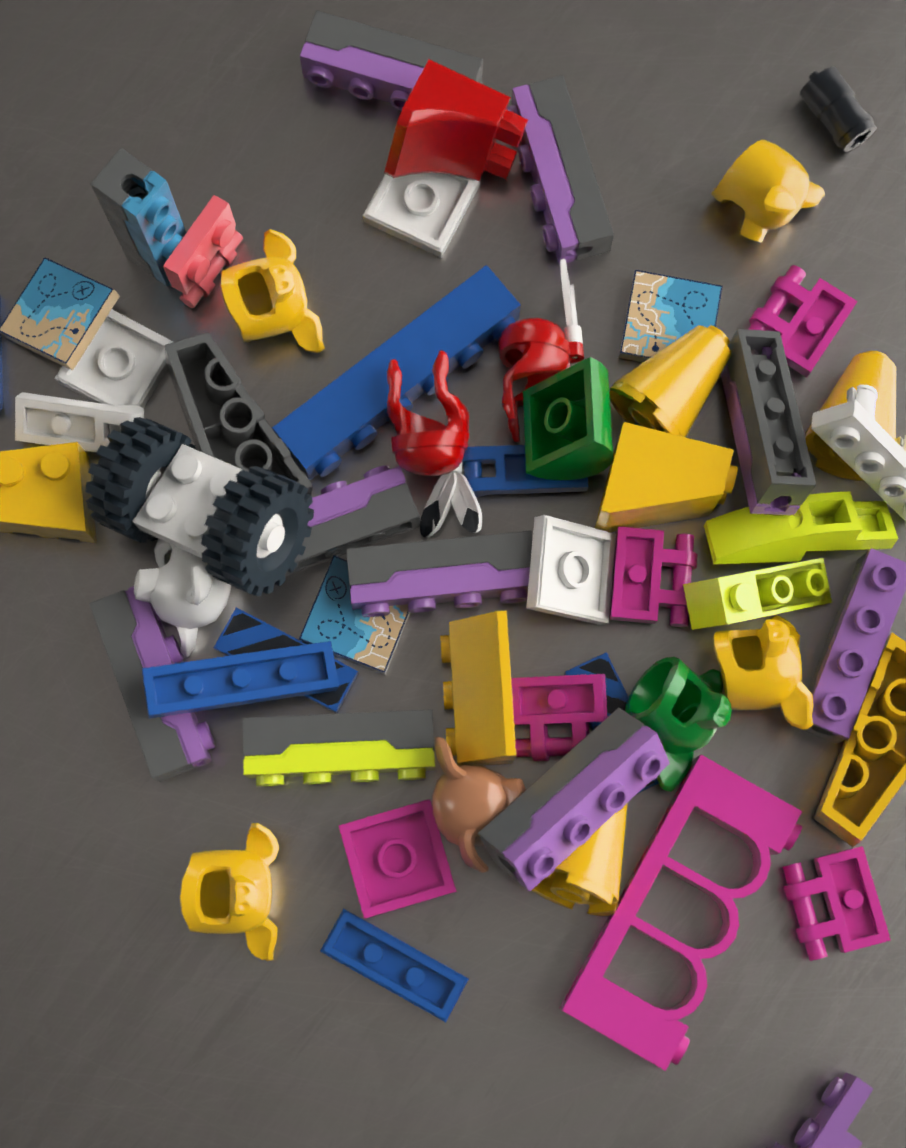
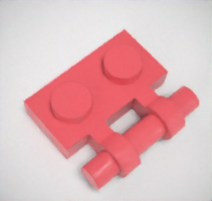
[163,195,243,308]

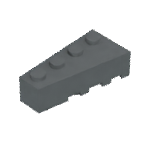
[164,332,313,495]

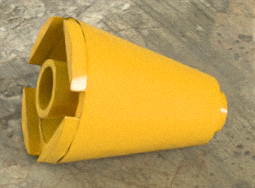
[609,325,731,437]
[804,351,896,481]
[532,802,628,916]

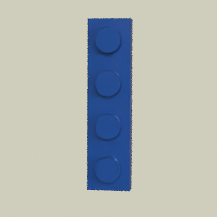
[142,641,339,719]

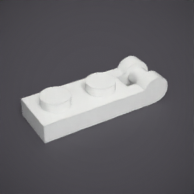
[15,392,144,452]

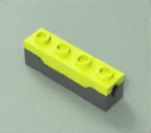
[242,709,435,787]

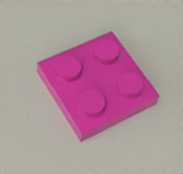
[339,799,456,919]

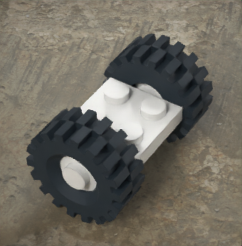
[85,417,314,596]

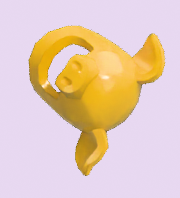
[711,139,825,242]
[221,229,325,353]
[713,614,814,730]
[180,823,279,961]

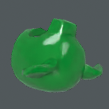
[625,657,732,792]

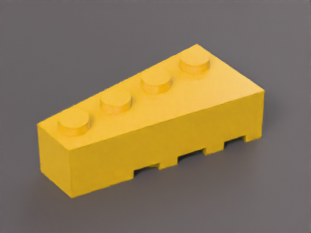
[0,442,97,543]
[814,632,906,847]

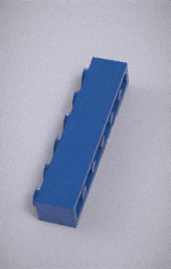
[272,265,521,481]

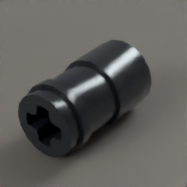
[800,66,877,152]

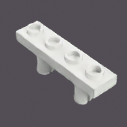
[811,384,906,521]

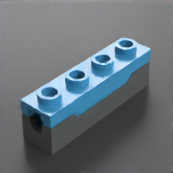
[90,148,187,287]

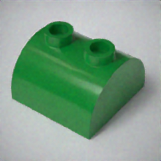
[523,357,613,480]

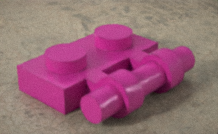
[748,265,858,378]
[610,526,698,627]
[511,674,607,761]
[783,846,891,961]

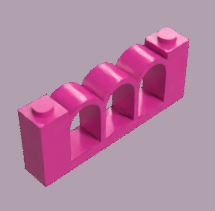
[559,754,802,1071]

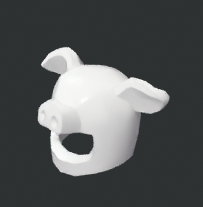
[134,539,231,658]

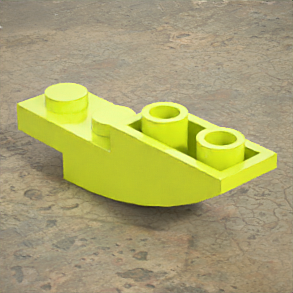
[704,491,898,564]

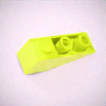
[683,558,832,630]

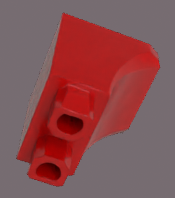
[384,59,529,181]

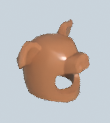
[432,737,526,873]

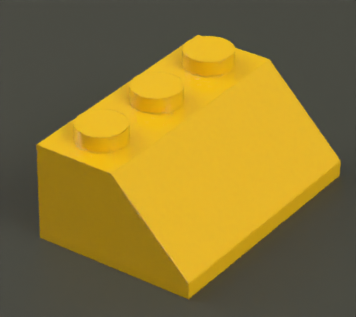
[440,610,516,766]

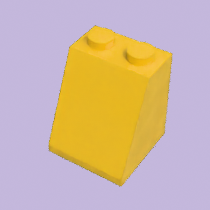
[594,422,738,532]

